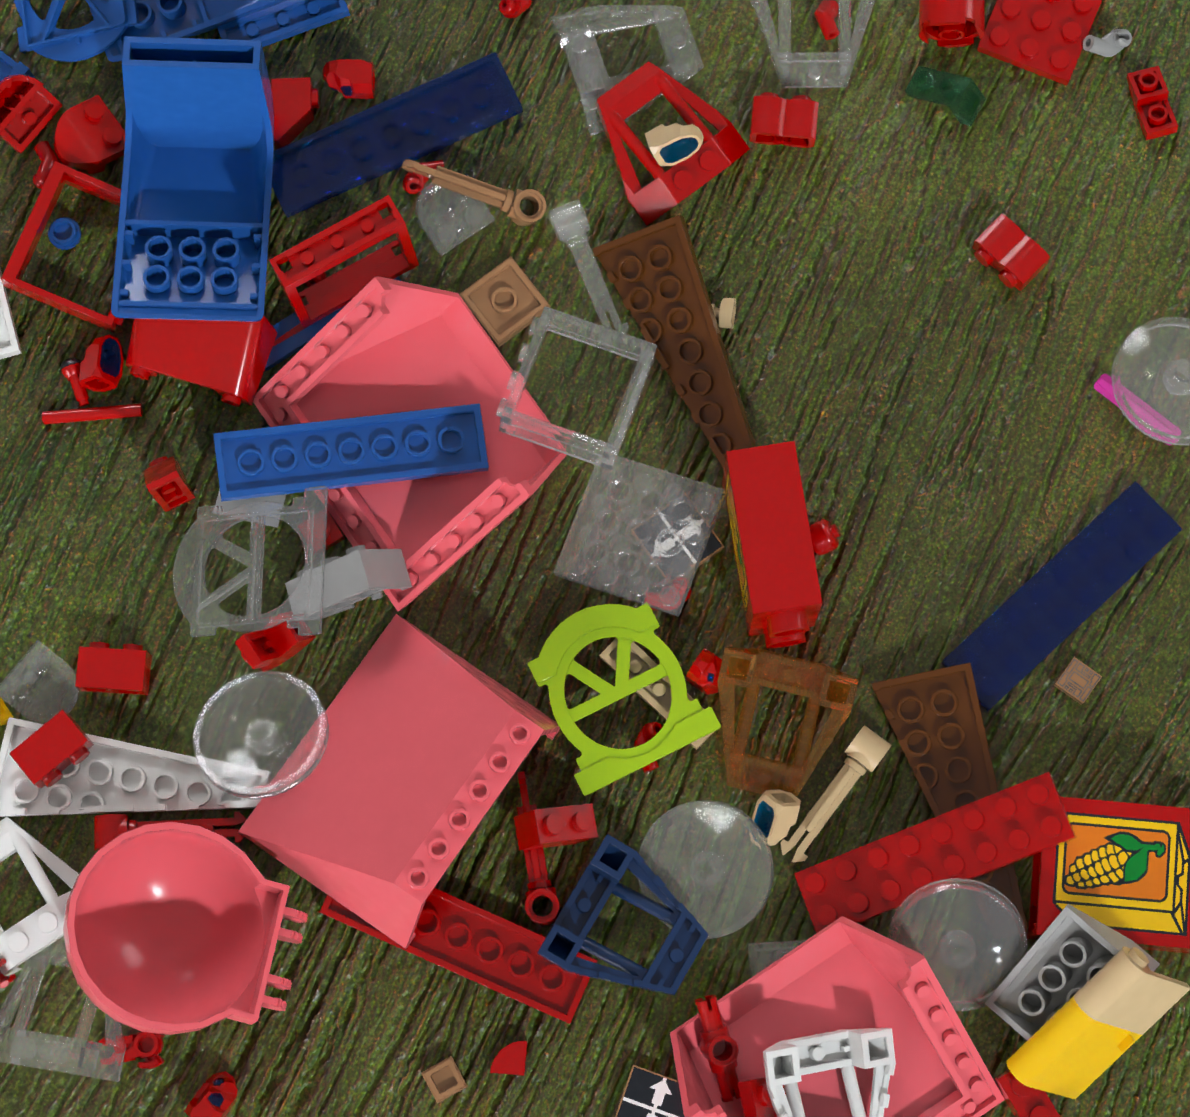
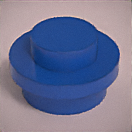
[48,217,81,250]

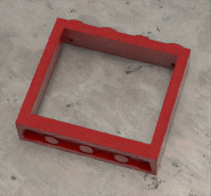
[1,161,126,332]
[269,195,419,328]

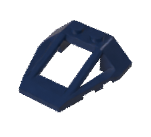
[537,834,709,995]

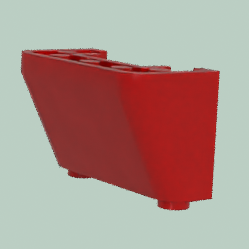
[125,316,277,407]

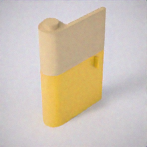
[1006,947,1190,1099]

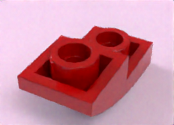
[1127,66,1178,140]

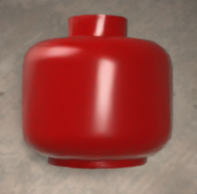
[809,519,841,556]

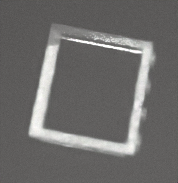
[496,306,658,471]

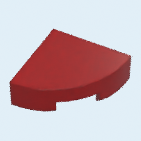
[490,1041,528,1076]

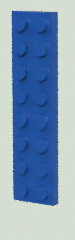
[213,404,489,502]

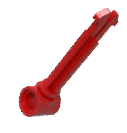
[517,771,561,926]
[94,812,247,851]

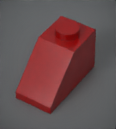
[271,77,320,151]

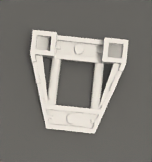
[0,817,79,976]
[763,1028,896,1117]

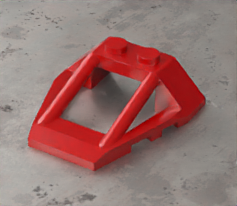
[595,61,750,226]

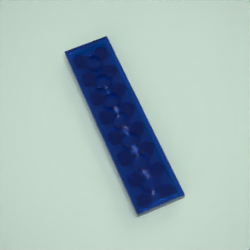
[272,52,523,218]
[941,481,1182,711]

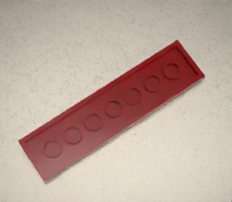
[794,772,1077,933]
[319,888,598,1024]

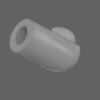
[1083,29,1132,57]

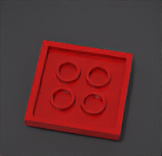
[977,0,1102,86]

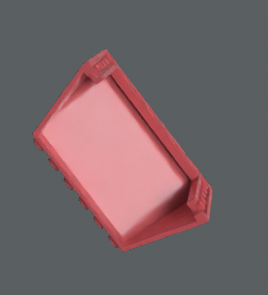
[253,276,570,612]
[238,614,560,949]
[670,916,1005,1117]

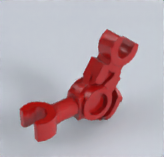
[98,1031,165,1069]

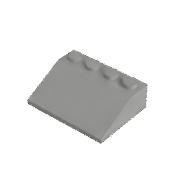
[985,904,1160,1040]

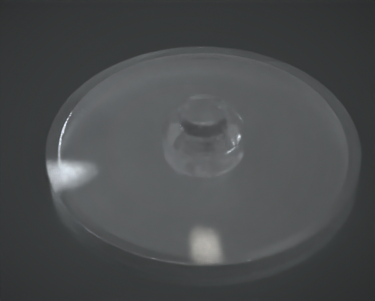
[1111,317,1190,445]
[193,671,329,799]
[638,800,774,939]
[888,878,1028,1011]

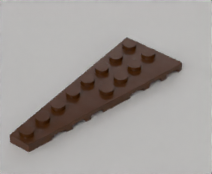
[592,215,756,469]
[872,663,1029,939]

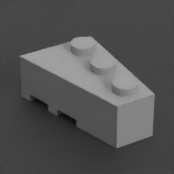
[285,545,412,621]

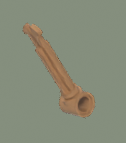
[402,159,546,226]

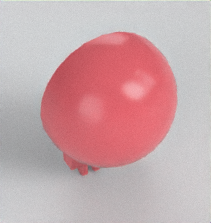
[63,822,308,1035]

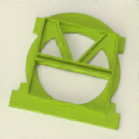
[528,603,721,796]

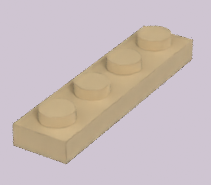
[599,638,715,750]

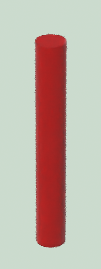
[42,403,143,425]

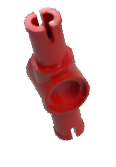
[695,995,741,1102]

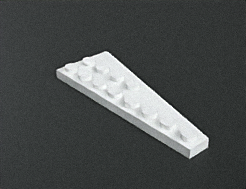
[0,717,273,817]

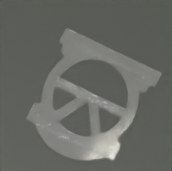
[173,486,328,637]

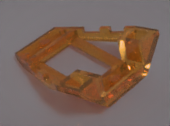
[718,647,859,797]

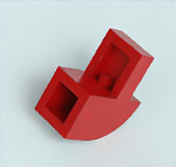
[235,611,316,672]

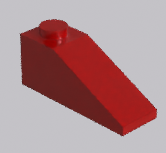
[143,456,195,512]

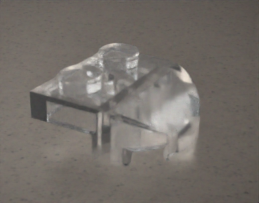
[415,181,495,256]
[0,640,79,723]

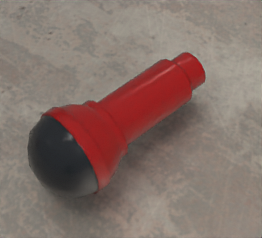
[61,357,90,407]

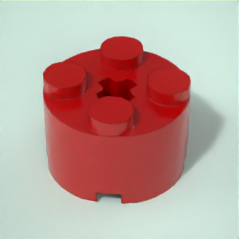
[919,0,985,48]

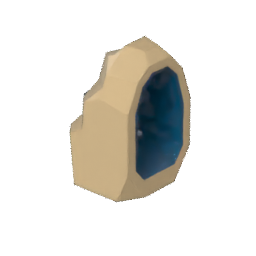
[645,123,704,166]
[751,789,801,847]

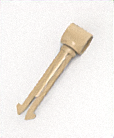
[780,725,892,863]

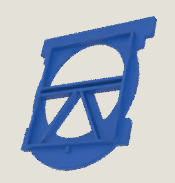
[14,0,139,62]

